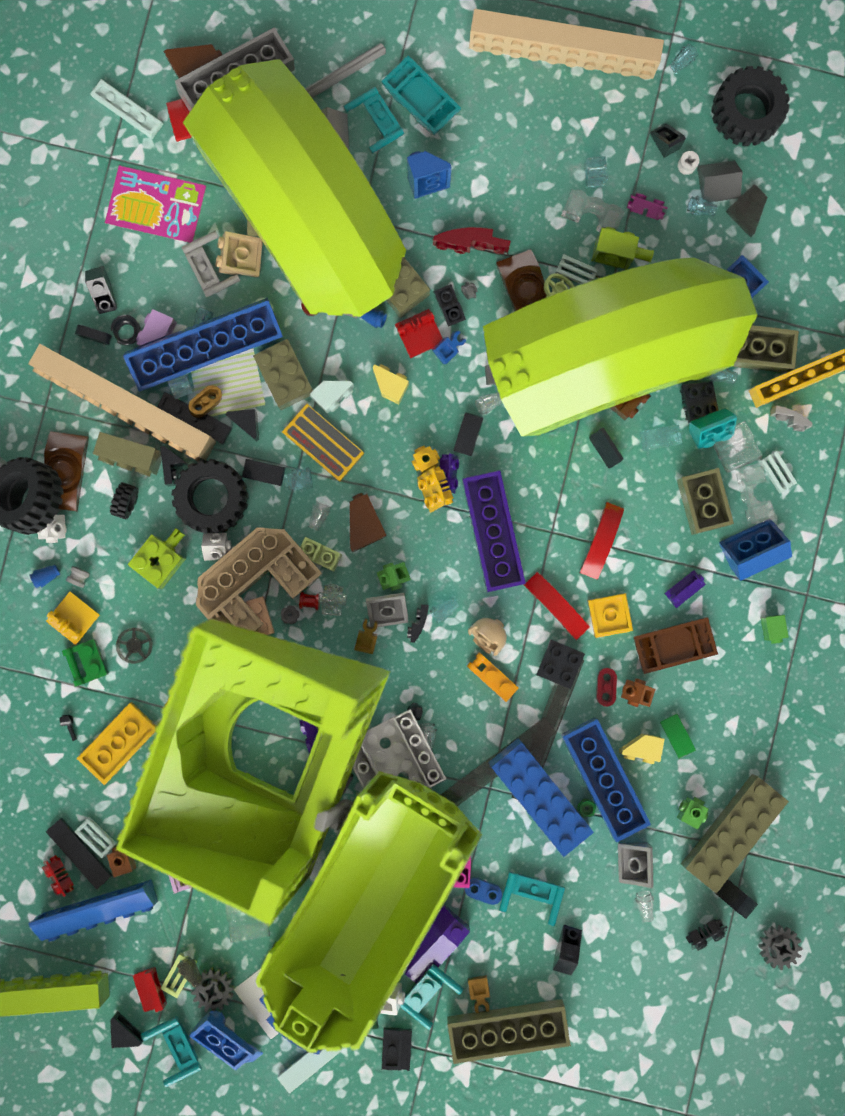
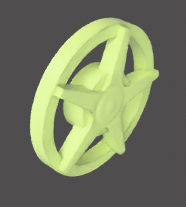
[544,273,575,297]

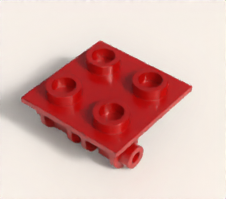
[395,309,443,359]
[42,855,74,897]

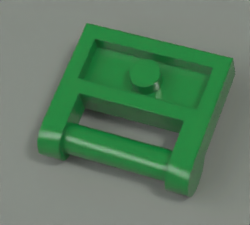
[62,639,109,687]

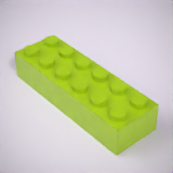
[0,971,110,1017]

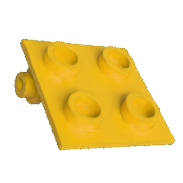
[417,467,454,513]
[46,591,100,645]

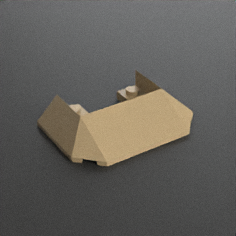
[196,527,322,631]

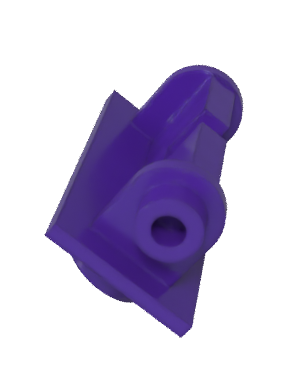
[439,453,459,494]
[664,570,706,608]

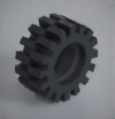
[110,482,138,520]

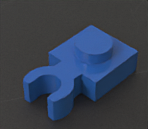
[432,331,466,364]

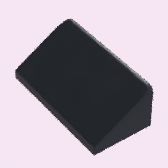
[589,428,624,469]

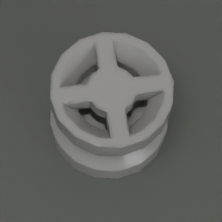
[66,566,90,588]

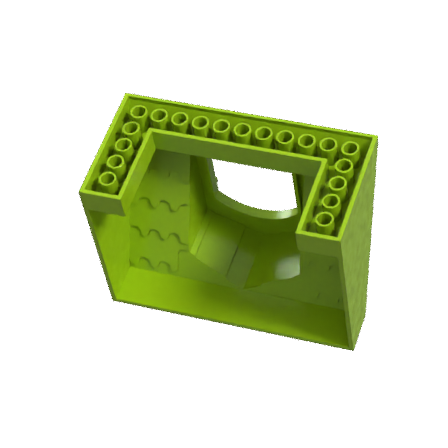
[116,619,390,925]

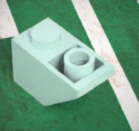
[310,381,354,413]

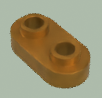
[188,385,222,418]

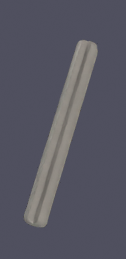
[305,43,386,98]

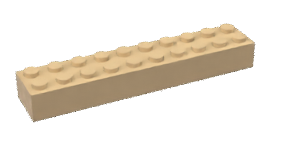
[469,9,664,79]
[28,344,216,461]

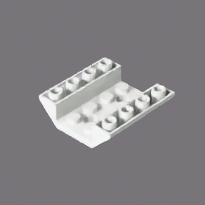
[353,709,446,789]

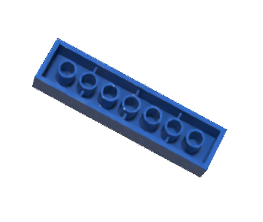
[123,297,283,392]

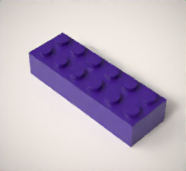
[462,470,526,592]

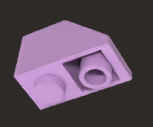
[137,309,177,346]

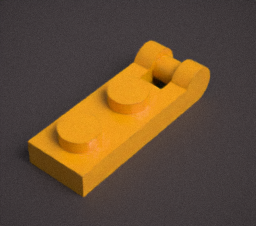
[467,652,519,702]

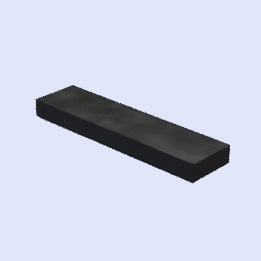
[157,392,233,445]
[46,818,113,890]

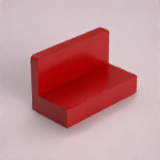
[133,967,167,1012]

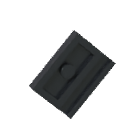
[381,1027,412,1071]

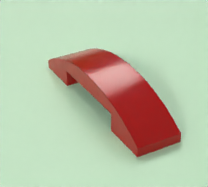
[579,502,624,580]
[524,572,590,640]

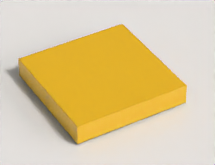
[587,593,633,638]

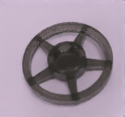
[116,628,153,664]

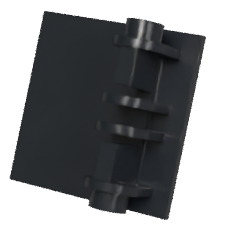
[680,381,719,424]
[536,639,585,689]
[685,919,728,951]

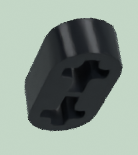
[74,324,112,345]

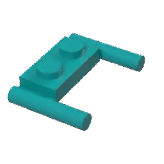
[343,87,405,154]
[499,872,565,926]
[400,964,464,1030]
[141,1016,202,1087]

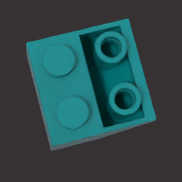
[689,408,737,449]

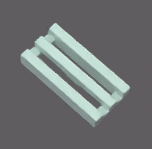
[555,254,598,284]
[759,451,797,494]
[75,817,117,858]

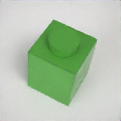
[760,615,789,644]

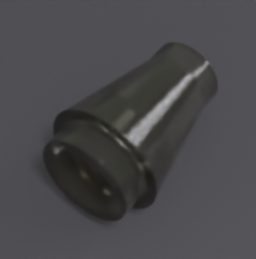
[177,956,204,988]

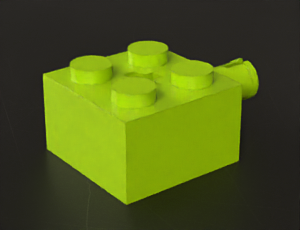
[591,227,654,270]
[128,528,186,589]

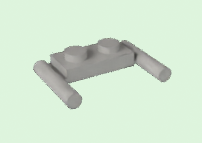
[181,231,241,297]

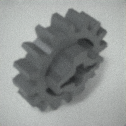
[758,925,803,970]
[191,967,235,1012]

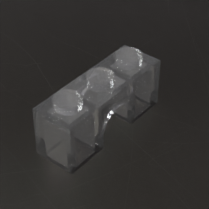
[561,189,625,232]
[736,463,776,524]

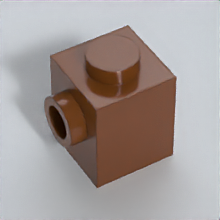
[107,846,137,878]

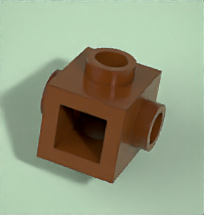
[621,678,656,707]

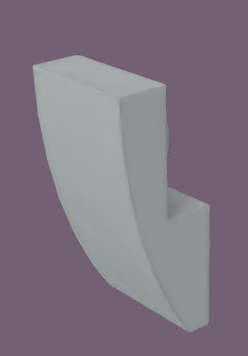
[770,405,813,432]

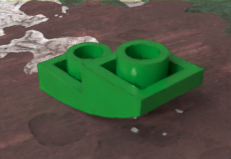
[660,714,696,759]

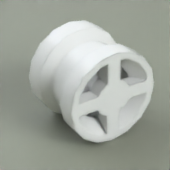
[678,151,699,175]

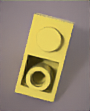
[373,364,409,405]
[619,733,664,764]

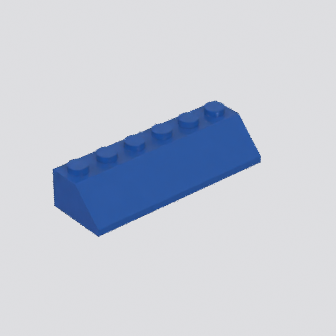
[28,879,158,942]

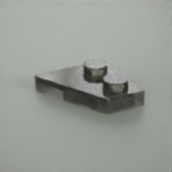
[726,184,768,237]

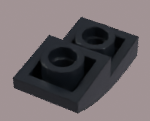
[433,284,466,327]
[453,412,484,456]
[242,459,285,486]
[407,604,429,643]

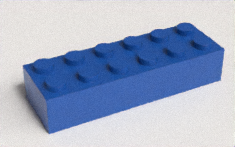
[560,717,651,843]
[488,739,594,857]

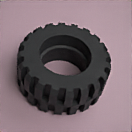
[711,66,790,146]
[0,457,63,535]
[171,459,249,534]

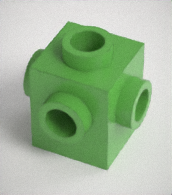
[377,562,411,591]
[677,796,709,830]

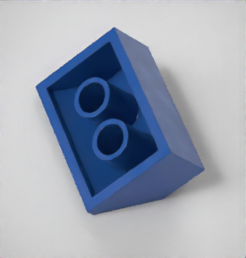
[407,151,451,199]
[719,518,792,581]

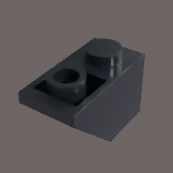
[85,266,117,314]
[553,925,582,976]

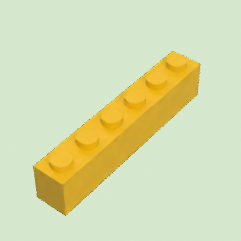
[749,349,845,408]

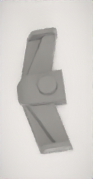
[314,800,354,832]

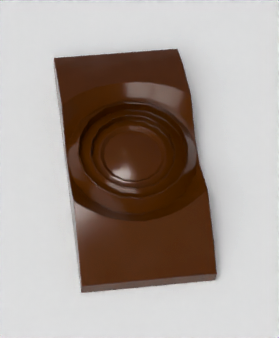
[496,249,547,311]
[44,431,89,512]
[633,617,718,674]

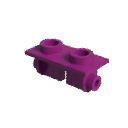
[627,192,668,220]

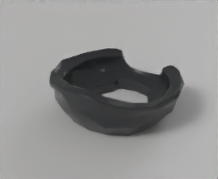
[110,315,141,345]

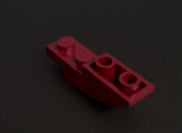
[433,227,511,254]

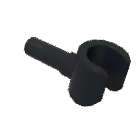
[59,715,77,741]

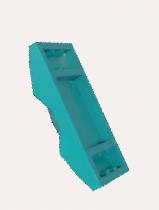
[381,55,461,135]

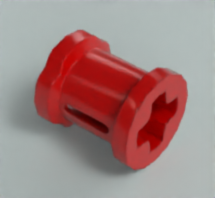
[299,592,320,610]

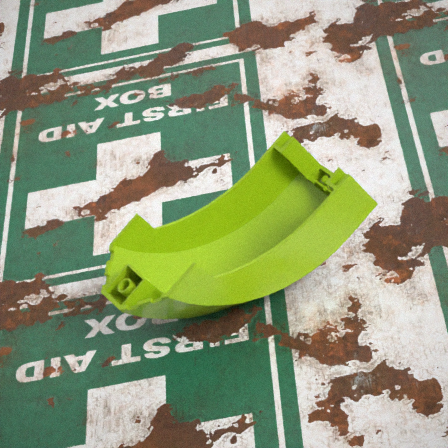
[183,59,406,317]
[483,257,758,436]
[255,771,482,1053]

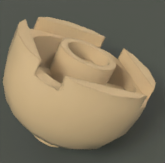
[468,618,507,656]

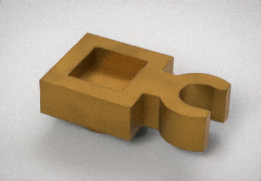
[354,618,378,654]
[467,975,490,1013]

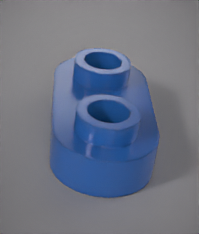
[464,877,502,905]

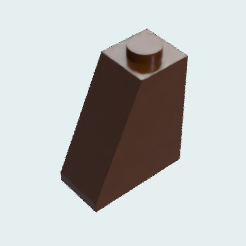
[163,44,222,78]
[350,493,387,552]

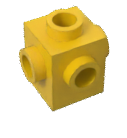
[411,446,440,474]

